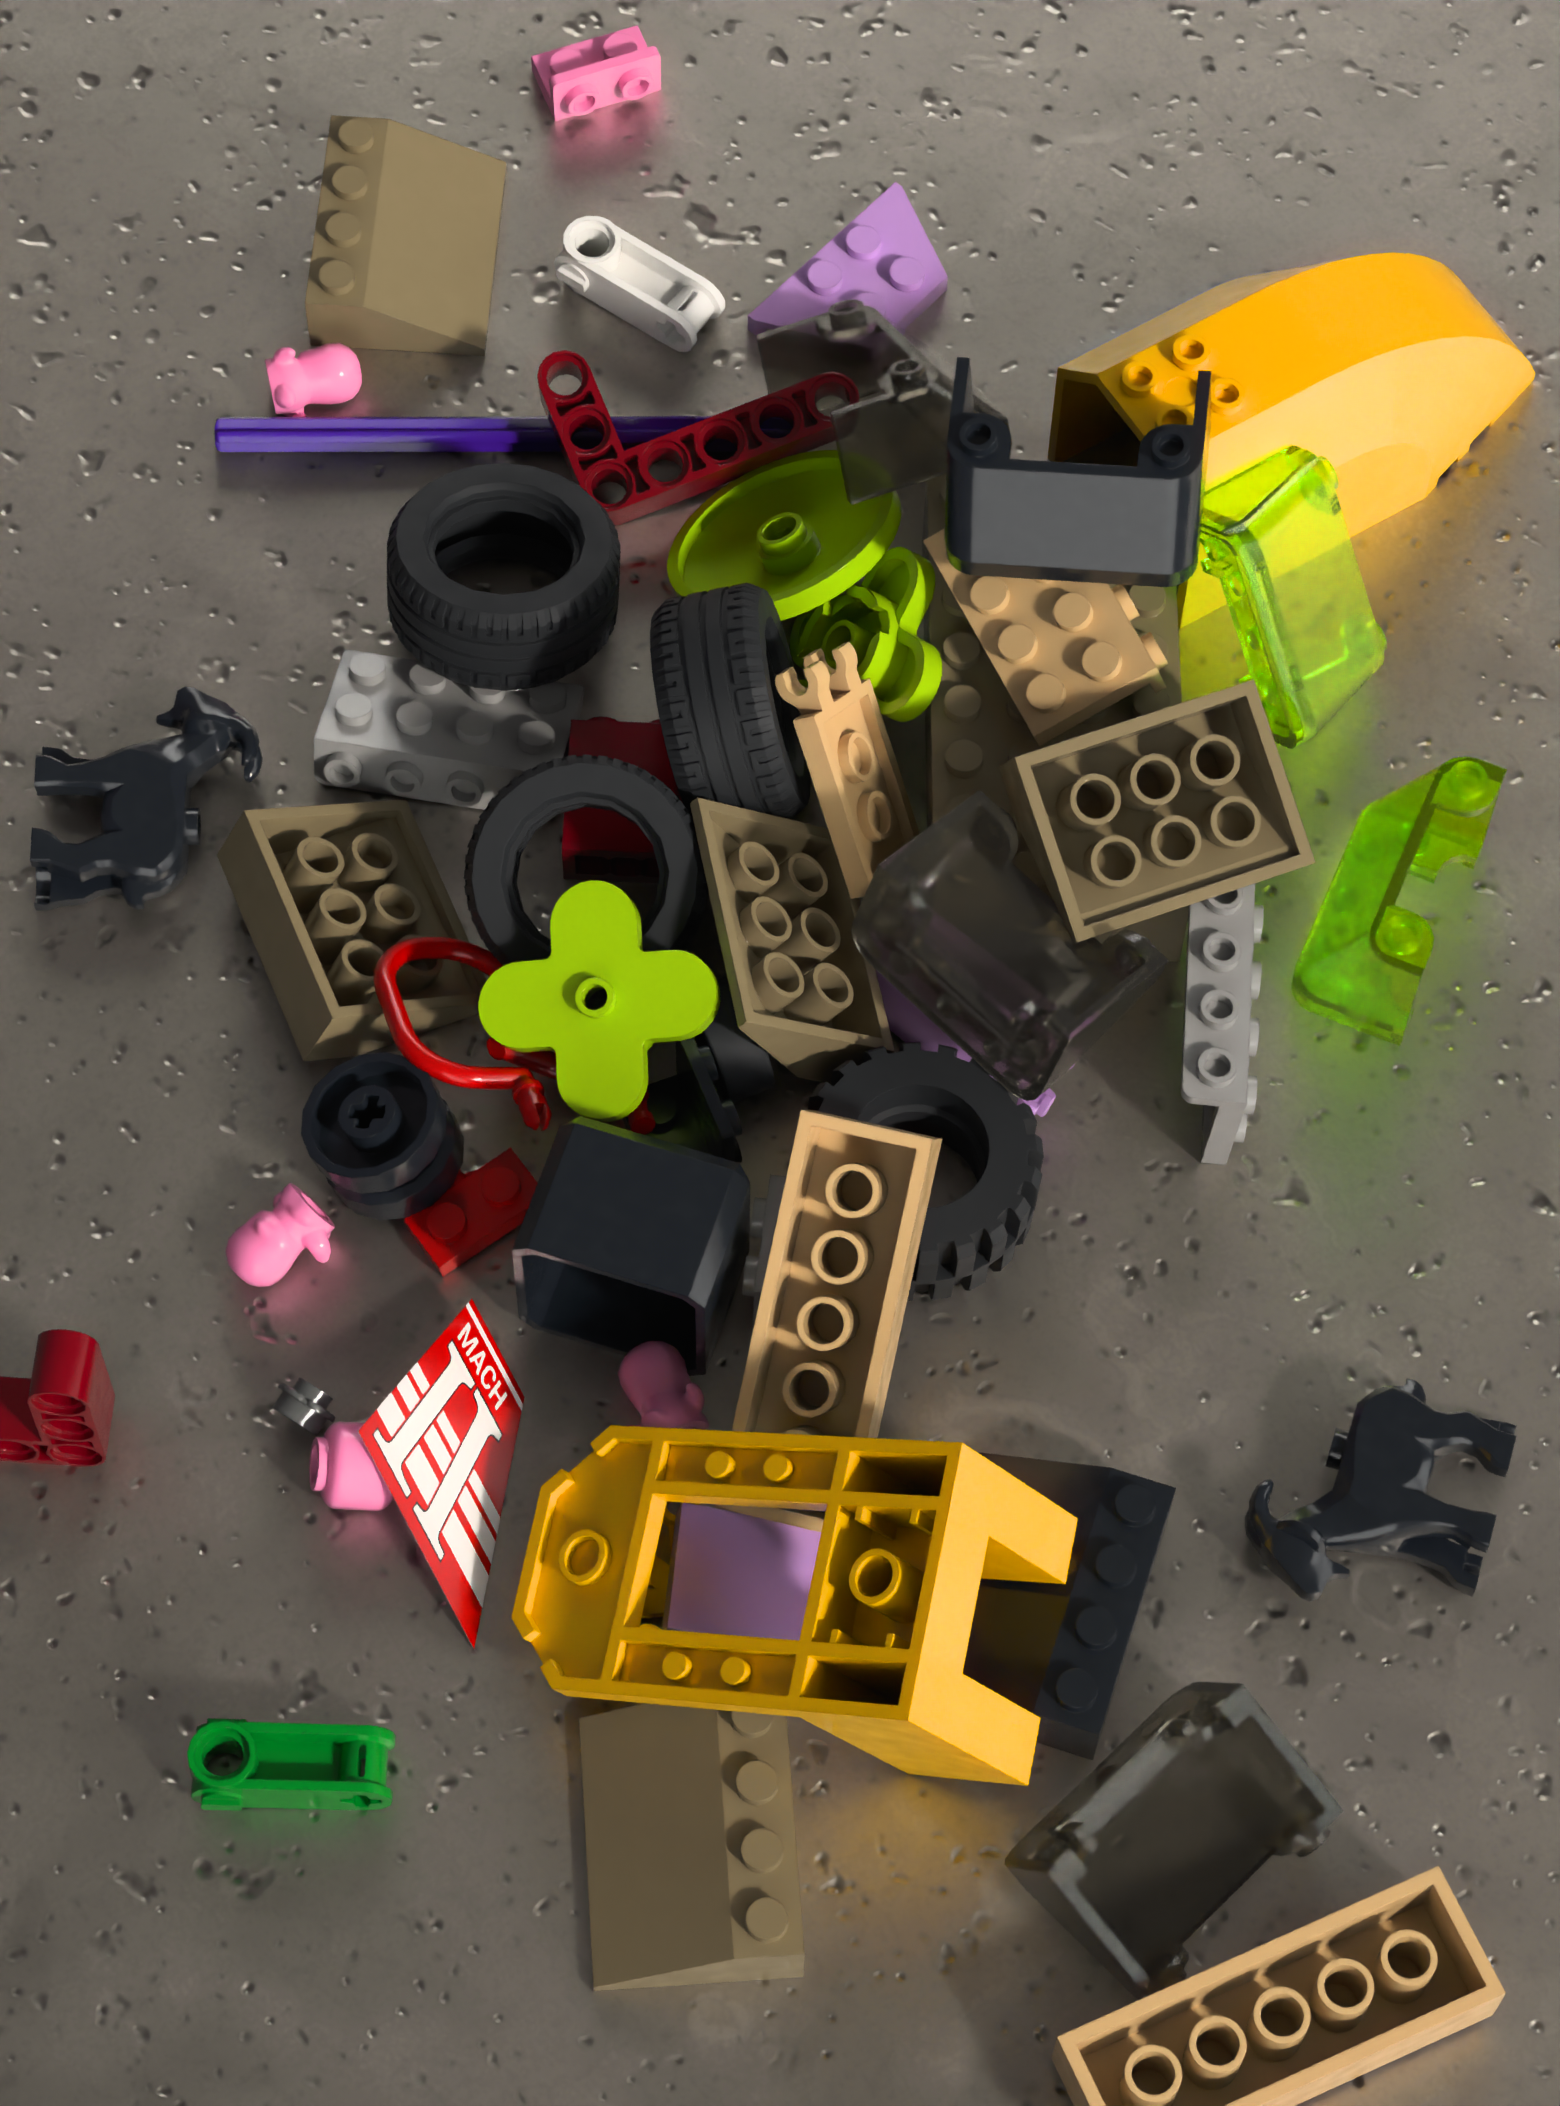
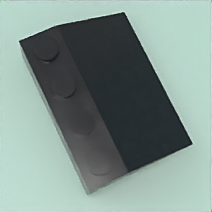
[963,1452,1176,1760]

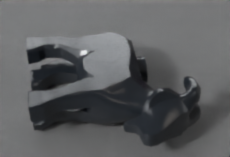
[30,686,263,911]
[1245,1378,1516,1602]

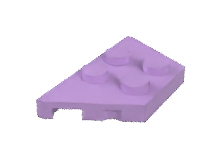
[748,182,948,361]

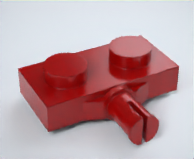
[403,1147,537,1277]

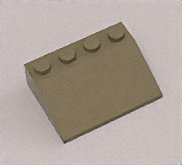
[305,115,507,356]
[999,679,1316,944]
[690,797,895,1084]
[217,799,486,1062]
[579,1703,805,1991]

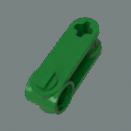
[187,1718,396,1811]

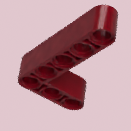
[537,350,859,526]
[0,1329,115,1467]

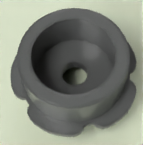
[272,1377,335,1436]

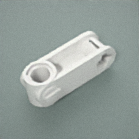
[554,216,726,352]

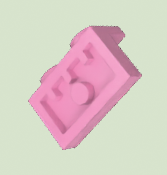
[531,25,661,121]

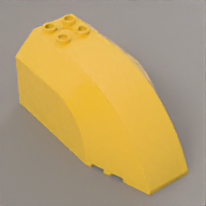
[1047,252,1535,629]

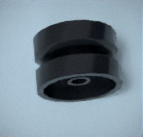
[301,1052,464,1220]

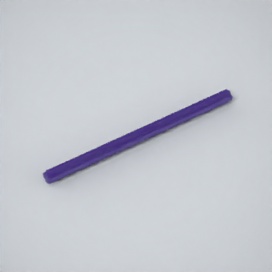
[214,416,793,452]

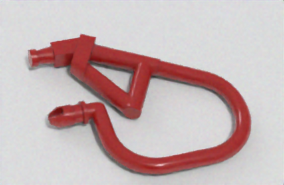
[373,937,656,1135]

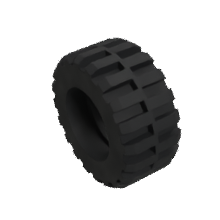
[808,1042,1044,1301]

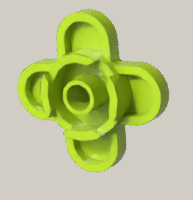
[790,547,942,722]
[478,880,720,1122]

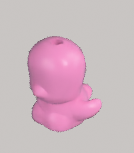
[265,343,362,417]
[226,1183,335,1287]
[618,1341,709,1430]

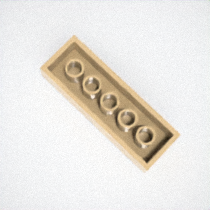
[715,1110,942,1532]
[1051,1866,1506,2106]

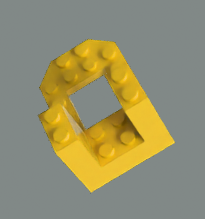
[511,1425,1078,1786]

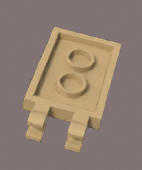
[775,642,926,899]

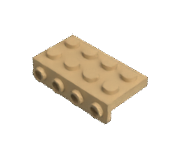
[923,529,1169,746]

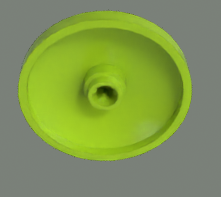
[667,450,902,621]

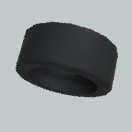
[694,976,775,1103]

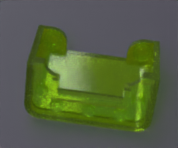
[1200,445,1387,749]
[1291,756,1507,1046]

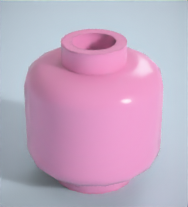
[309,1422,393,1511]

